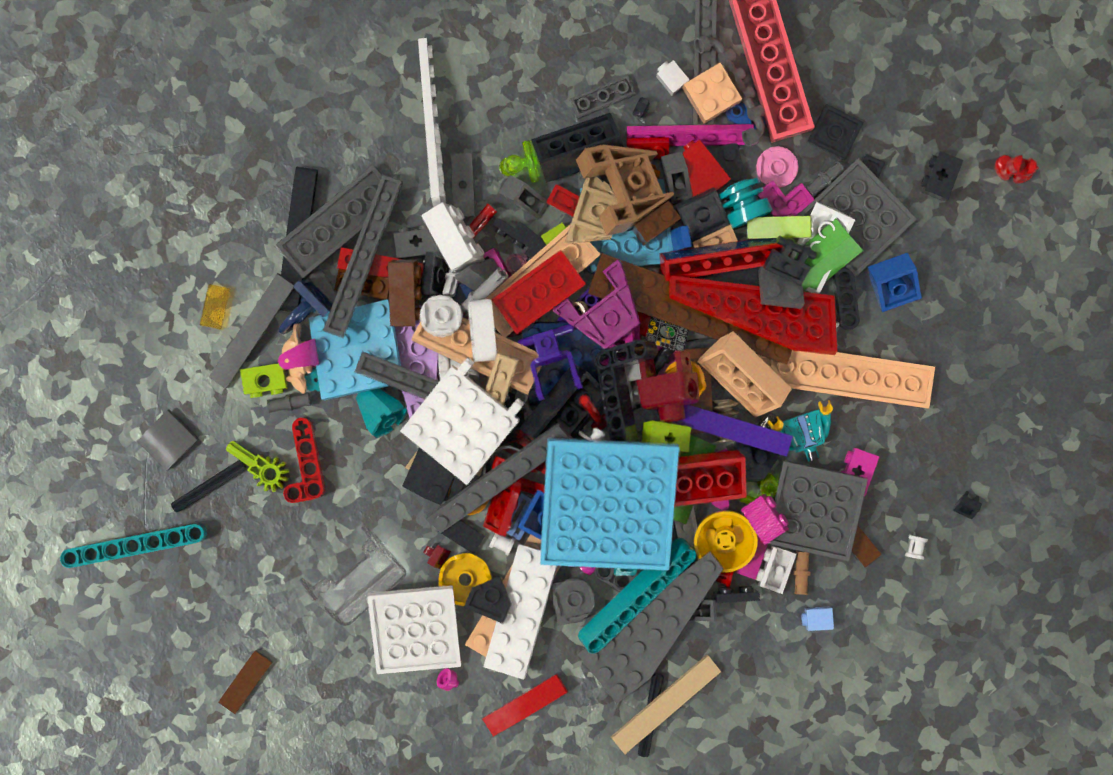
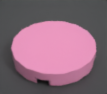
[756,146,798,188]

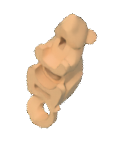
[282,323,312,394]

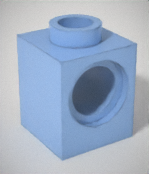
[801,606,834,631]

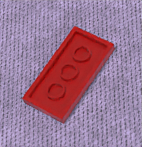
[492,250,586,335]

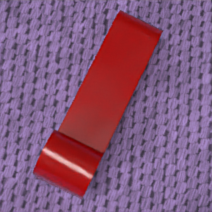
[283,418,325,503]

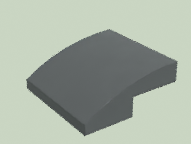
[137,409,198,471]

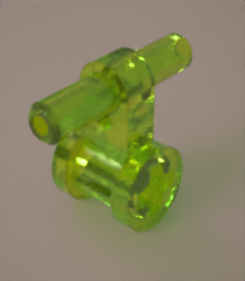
[499,140,539,183]
[739,473,778,504]

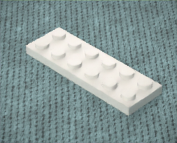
[483,544,557,679]

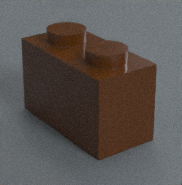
[631,201,681,246]

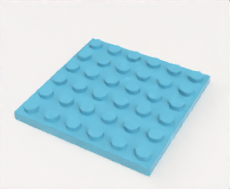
[540,438,679,570]

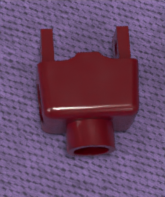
[636,351,699,422]

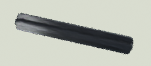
[171,460,246,512]
[638,674,664,757]

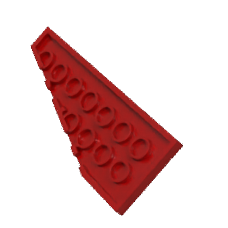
[669,275,837,355]

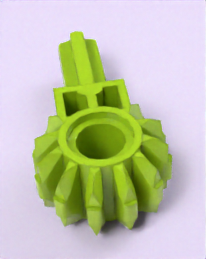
[226,440,289,492]

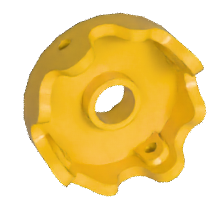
[438,553,492,606]

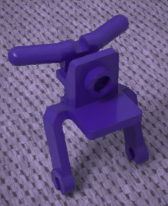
[517,324,582,401]

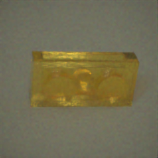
[200,284,230,330]

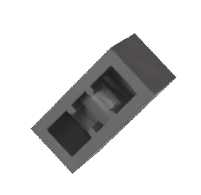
[393,225,440,259]

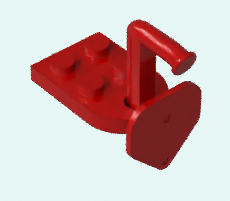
[483,456,545,537]

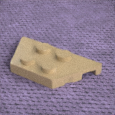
[565,176,618,244]

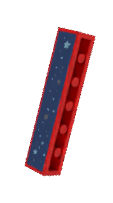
[659,238,790,281]

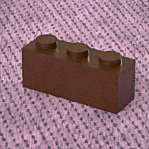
[388,260,422,326]

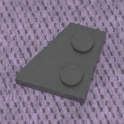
[758,266,804,309]

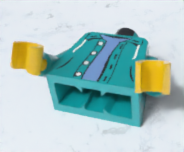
[768,400,833,462]

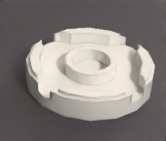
[420,295,463,337]

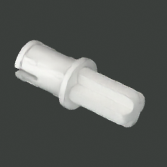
[443,268,460,298]

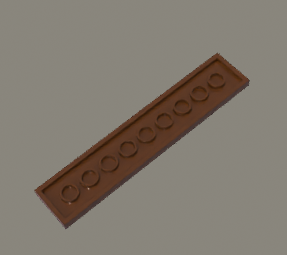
[587,253,792,365]

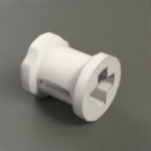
[489,533,516,556]
[905,535,928,560]

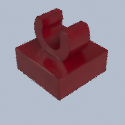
[423,545,451,570]

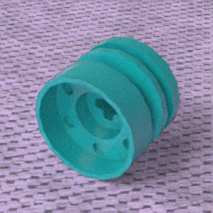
[718,177,773,229]

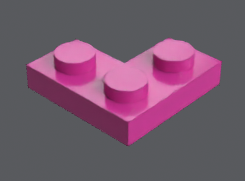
[757,180,815,216]

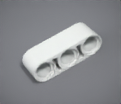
[468,299,496,362]

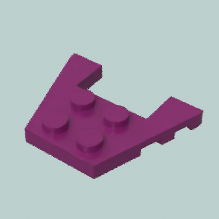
[552,260,641,349]

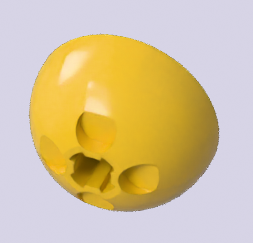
[694,510,758,572]

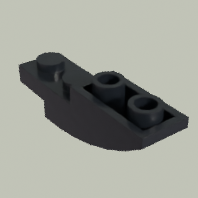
[493,217,546,262]

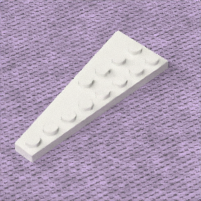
[418,38,446,208]

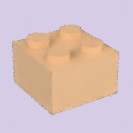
[682,63,742,124]

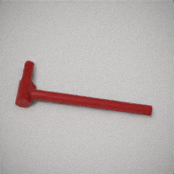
[580,396,607,431]

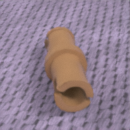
[794,552,810,595]

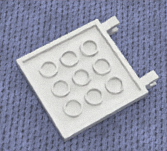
[400,357,525,485]

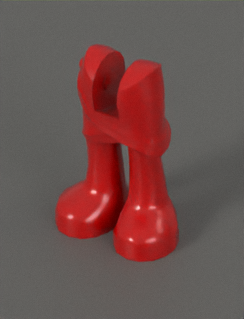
[994,155,1039,184]

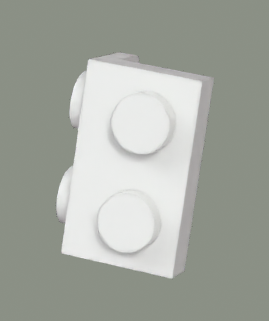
[756,545,796,594]

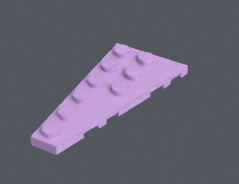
[395,306,439,418]

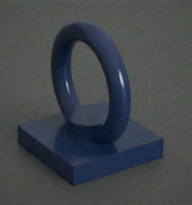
[279,279,333,335]

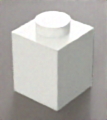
[656,60,689,96]

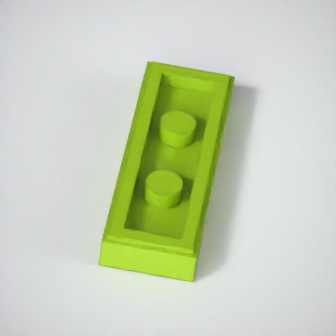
[747,216,812,239]

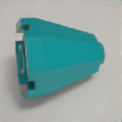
[356,388,408,438]

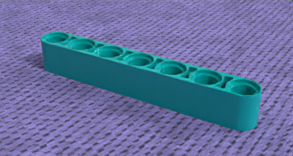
[60,523,207,568]
[578,538,696,654]

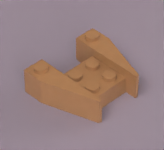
[576,145,674,236]

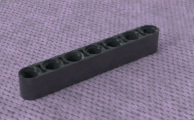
[279,167,318,312]

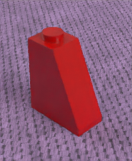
[682,139,731,197]

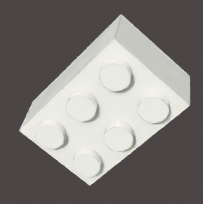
[421,202,485,273]

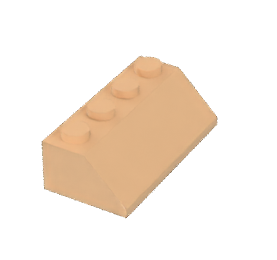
[697,332,791,418]

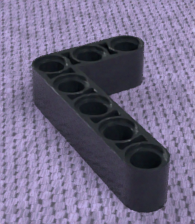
[595,340,658,443]

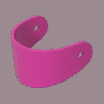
[278,339,319,369]

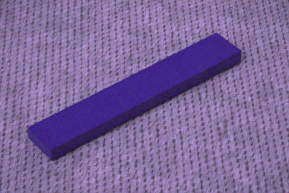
[673,405,793,456]

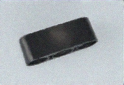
[833,268,860,330]

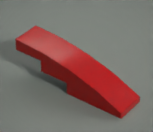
[482,674,568,737]

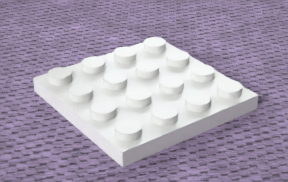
[367,585,461,674]

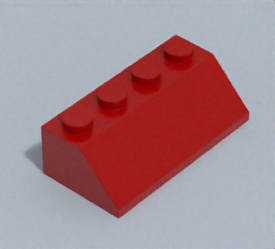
[674,450,746,507]

